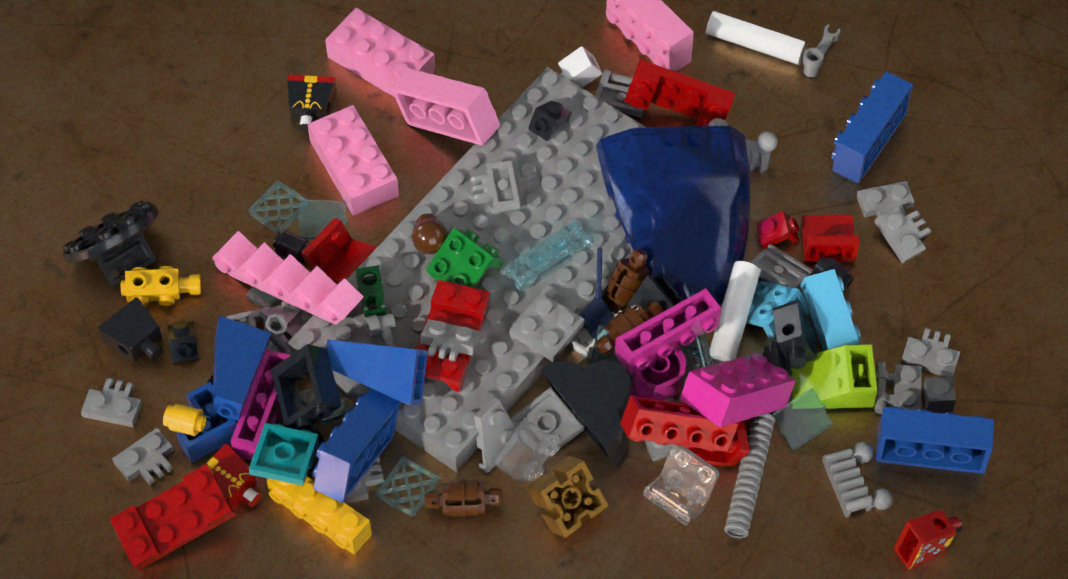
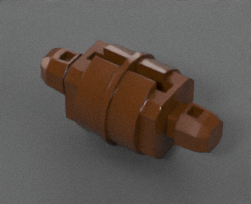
[605,248,650,314]
[595,301,663,354]
[425,479,503,518]

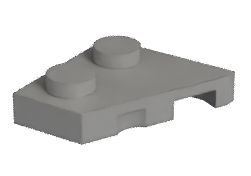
[474,397,521,473]

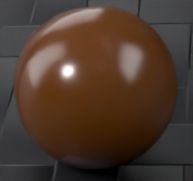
[412,213,448,255]

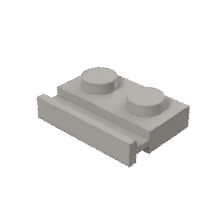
[750,244,813,289]

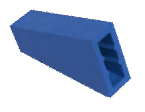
[212,316,271,421]
[325,340,428,405]

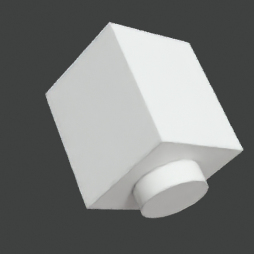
[558,46,603,88]

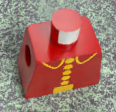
[207,443,261,510]

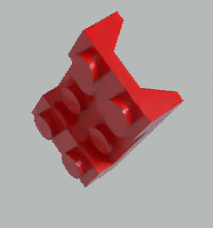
[624,59,735,133]
[414,280,490,393]
[110,464,236,570]

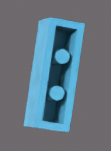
[800,269,861,351]

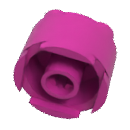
[631,347,686,400]

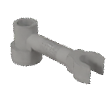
[803,24,840,77]
[364,313,397,347]
[264,314,305,381]

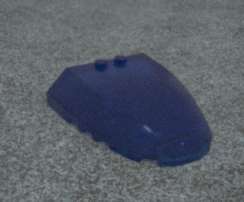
[596,126,750,306]

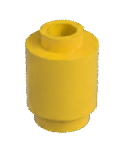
[163,403,206,436]

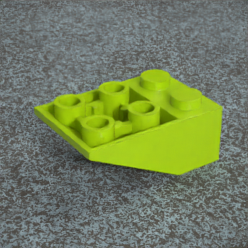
[791,344,877,410]

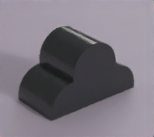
[541,360,638,467]

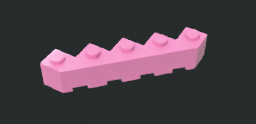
[212,231,364,325]

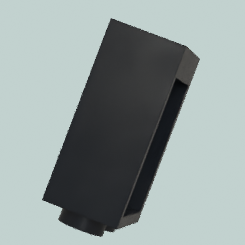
[271,344,342,430]

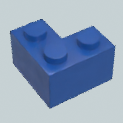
[176,382,236,463]

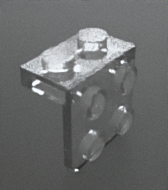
[491,418,561,482]
[643,445,719,526]

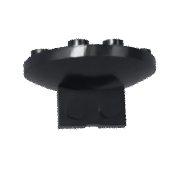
[62,200,159,287]

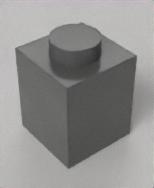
[921,376,956,414]

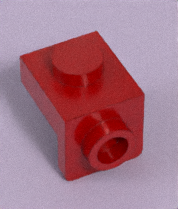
[756,211,800,248]

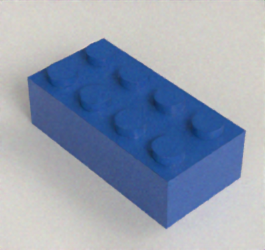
[831,71,913,184]
[313,388,401,503]
[875,406,994,474]

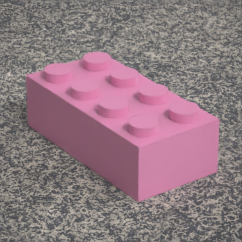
[606,0,694,72]
[325,8,436,97]
[391,68,501,146]
[308,105,399,216]

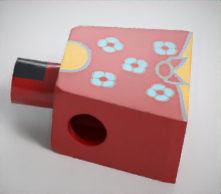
[894,510,962,570]

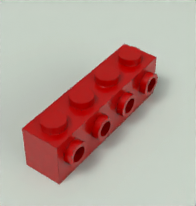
[620,395,738,452]

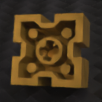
[526,456,609,538]

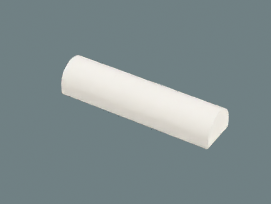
[706,11,805,65]
[707,261,761,365]

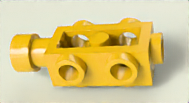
[121,266,201,306]

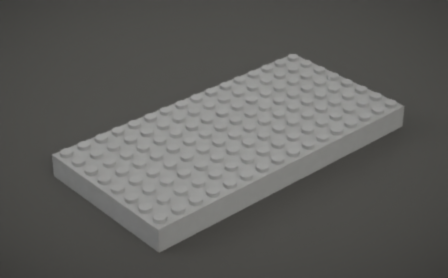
[288,67,711,473]

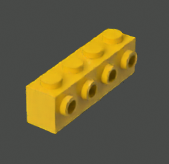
[267,476,372,555]

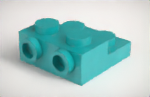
[249,423,319,486]

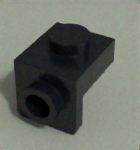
[528,100,572,141]
[167,321,199,363]

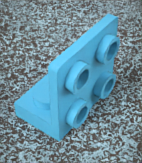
[746,281,809,343]

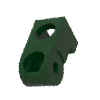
[355,265,386,317]

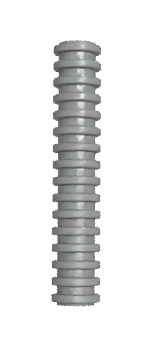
[724,413,775,538]

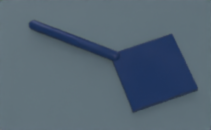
[579,247,614,339]

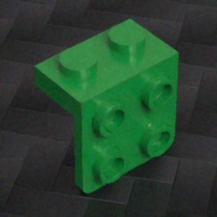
[426,228,505,288]

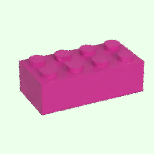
[680,353,796,427]

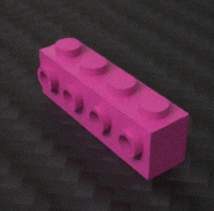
[615,288,721,374]
[231,349,291,461]

